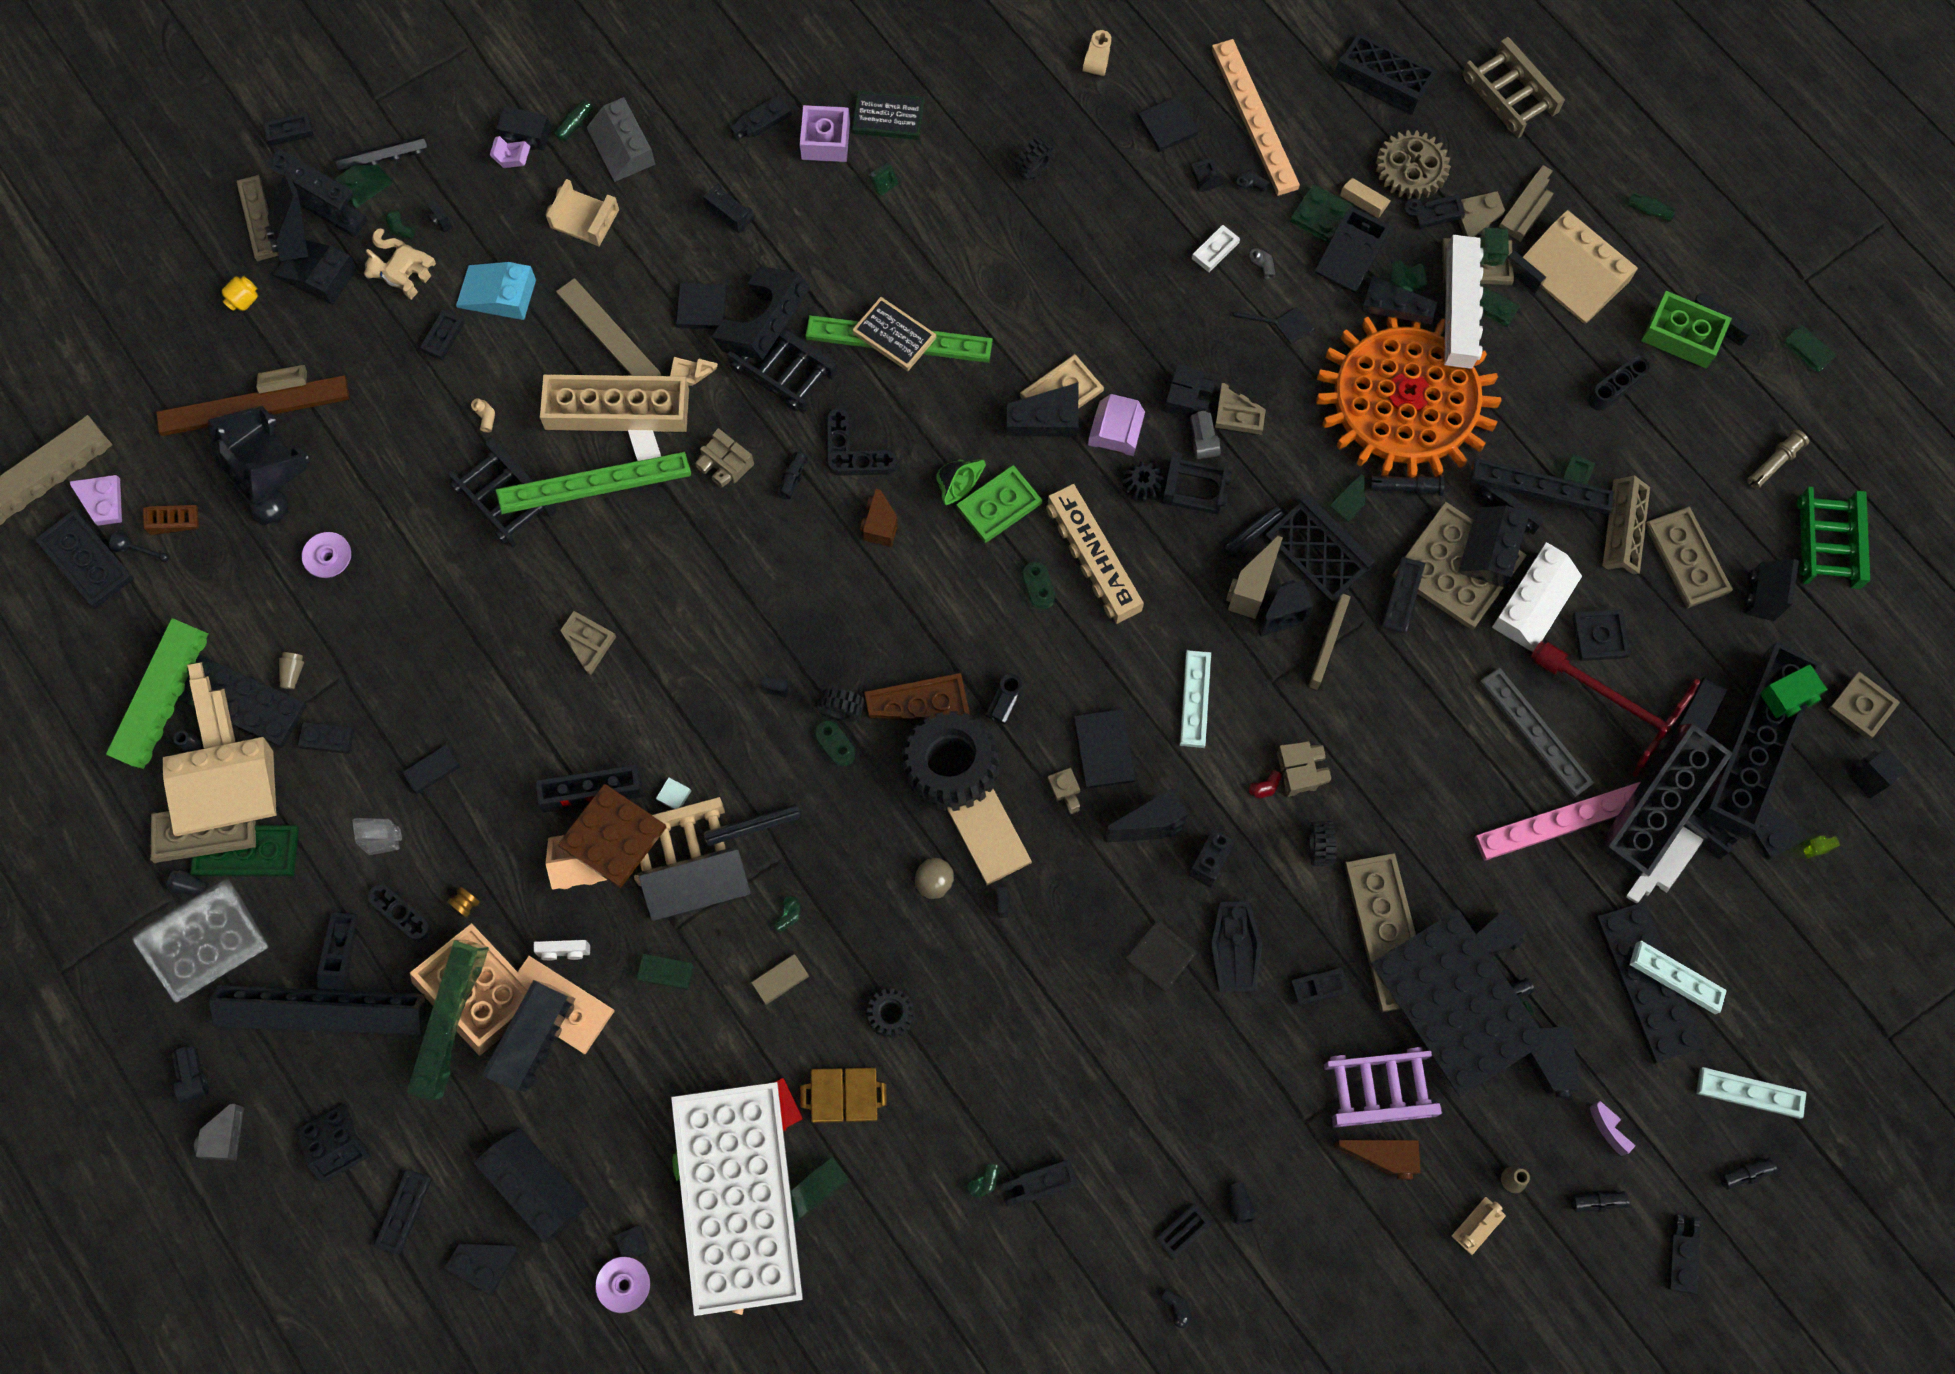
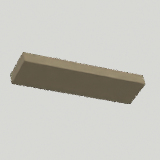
[237,175,278,261]
[1308,594,1351,690]

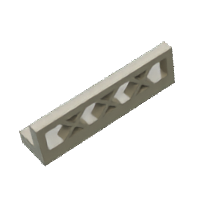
[1603,475,1650,575]

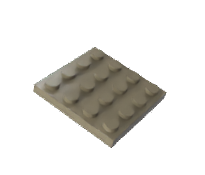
[1392,502,1526,631]

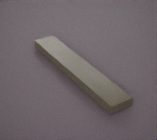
[556,278,661,376]

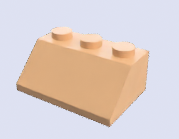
[546,835,607,889]

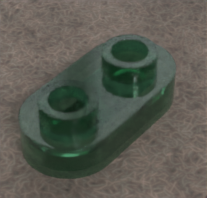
[1023,562,1055,609]
[816,721,855,766]

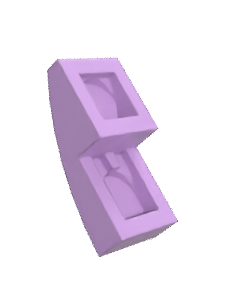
[1590,1101,1635,1156]

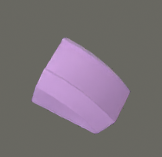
[1088,394,1145,456]

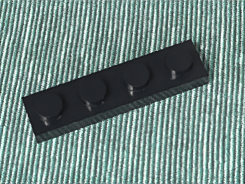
[335,134,428,172]

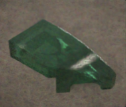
[1331,474,1366,522]

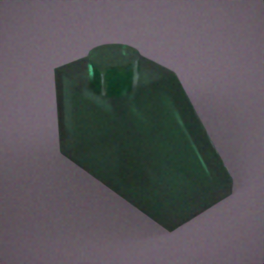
[335,165,393,208]

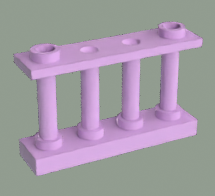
[1324,1047,1442,1128]

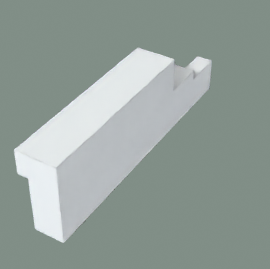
[1626,827,1704,904]

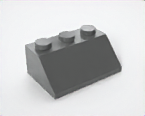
[587,97,655,182]

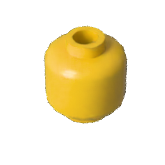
[222,276,258,311]

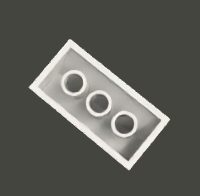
[1492,542,1582,652]

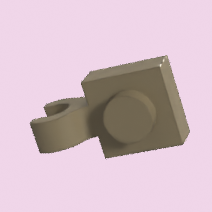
[1048,768,1080,814]

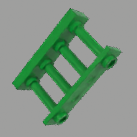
[1797,487,1870,589]

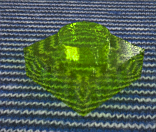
[1803,835,1840,859]

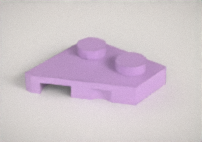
[70,475,122,526]

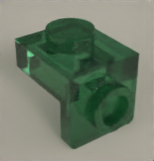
[1391,259,1428,292]

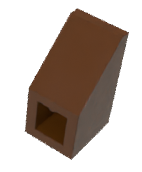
[860,489,898,547]

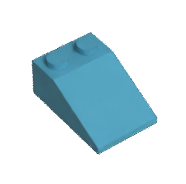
[456,262,536,320]

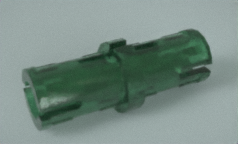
[554,99,593,142]
[1627,192,1677,222]

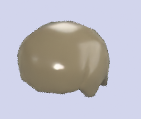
[915,858,954,899]

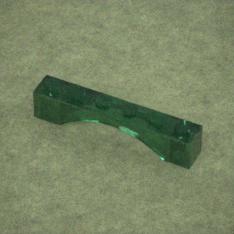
[407,940,489,1101]

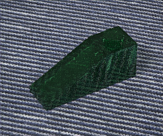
[790,1157,850,1225]

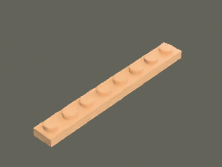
[1212,39,1300,196]

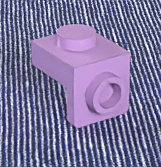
[490,136,530,168]

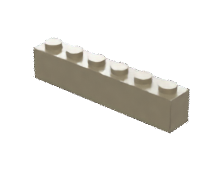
[0,415,112,525]

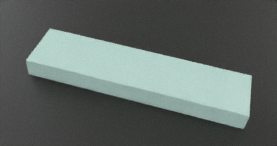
[1180,650,1211,748]
[1630,941,1726,1014]
[1696,1067,1806,1119]

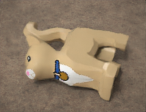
[364,228,436,300]

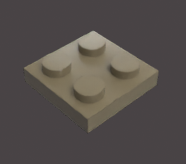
[1828,672,1900,740]

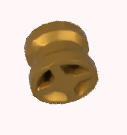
[447,886,480,918]

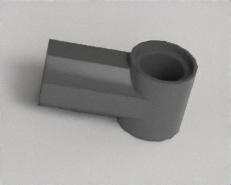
[1190,411,1221,460]

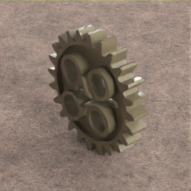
[1376,130,1451,199]

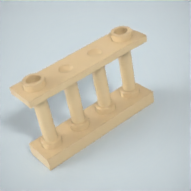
[634,797,726,886]

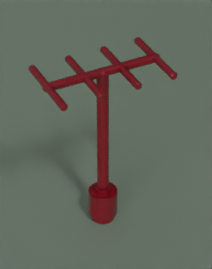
[1531,641,1700,777]

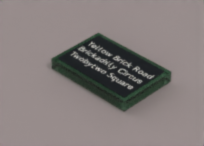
[853,91,925,140]

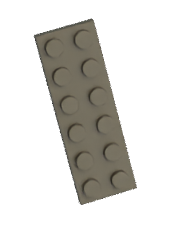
[1344,853,1416,1013]

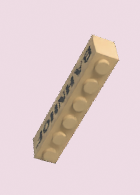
[1046,484,1144,624]

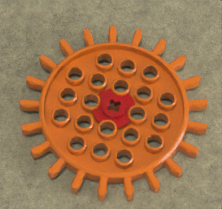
[1316,316,1501,478]

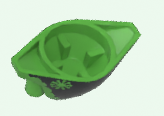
[936,459,986,505]

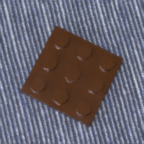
[558,784,667,889]

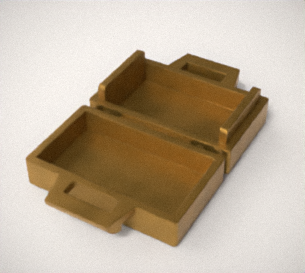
[800,1068,887,1123]

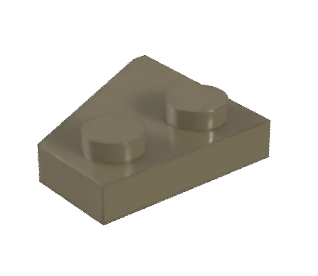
[1458,191,1505,237]
[1215,383,1266,435]
[560,611,616,675]

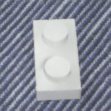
[1192,225,1240,272]
[534,940,590,961]

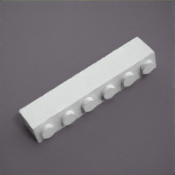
[1444,235,1484,369]

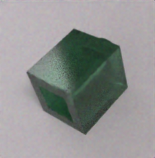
[1480,228,1509,266]

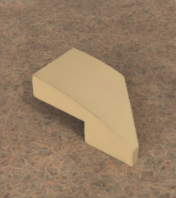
[670,357,718,386]

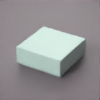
[656,778,691,810]

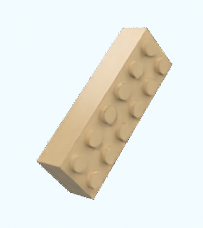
[540,375,689,432]

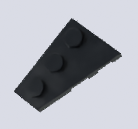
[1363,276,1437,324]

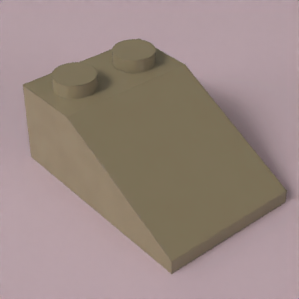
[1226,536,1283,619]

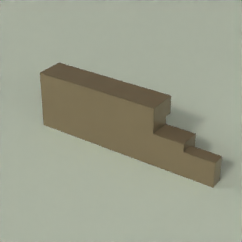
[1499,165,1554,242]

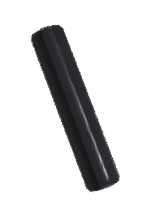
[1223,506,1283,556]

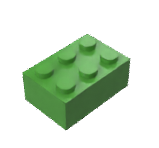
[1641,291,1732,369]

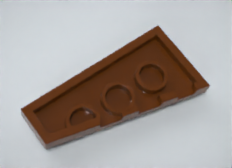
[864,673,970,720]

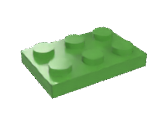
[956,465,1042,543]

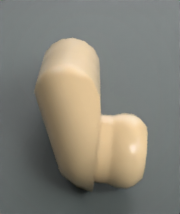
[471,398,495,432]

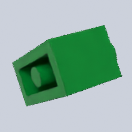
[1760,664,1827,718]

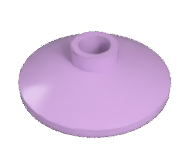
[302,532,351,578]
[596,1257,650,1313]

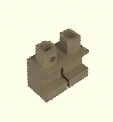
[695,428,754,488]
[1277,742,1331,797]

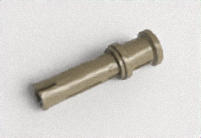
[1747,429,1809,489]

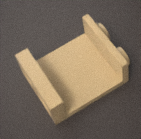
[546,179,619,247]

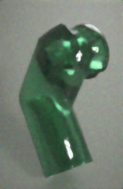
[386,210,415,239]
[773,896,801,933]

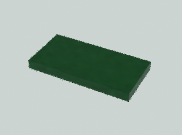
[190,825,299,876]

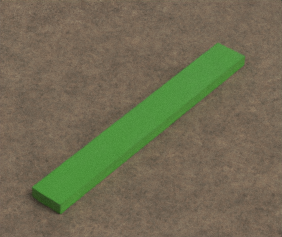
[806,315,993,363]
[496,452,691,514]

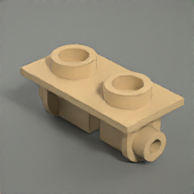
[1452,1197,1506,1255]

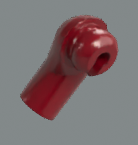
[1248,770,1283,799]

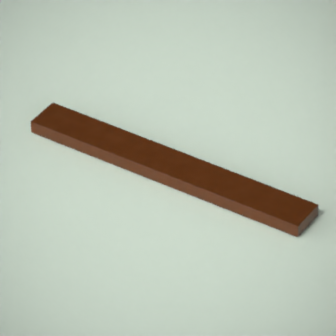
[157,375,350,436]

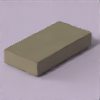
[256,365,307,394]
[751,954,809,1005]

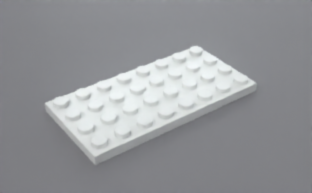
[671,1082,803,1316]

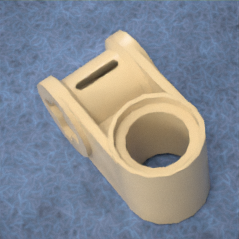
[1083,30,1111,76]

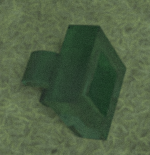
[869,163,899,196]

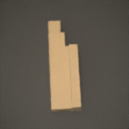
[187,662,236,749]

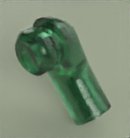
[967,1163,1000,1197]

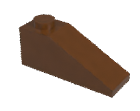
[1335,1140,1421,1180]

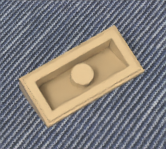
[1340,178,1391,218]

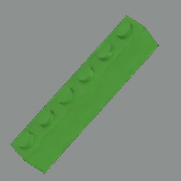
[106,618,208,769]

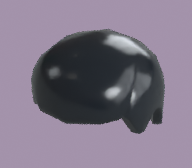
[250,490,288,526]

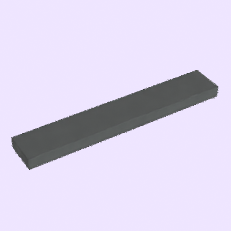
[1479,667,1594,798]

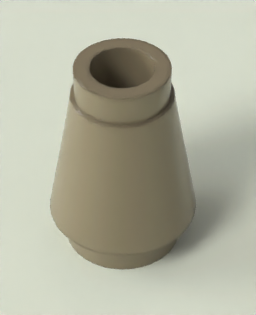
[279,652,304,689]
[1501,1166,1530,1193]

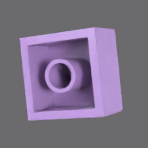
[800,105,850,162]

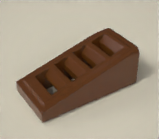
[143,505,199,535]

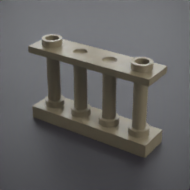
[1462,37,1565,138]

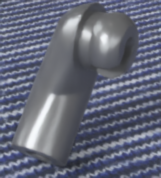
[1249,248,1276,279]

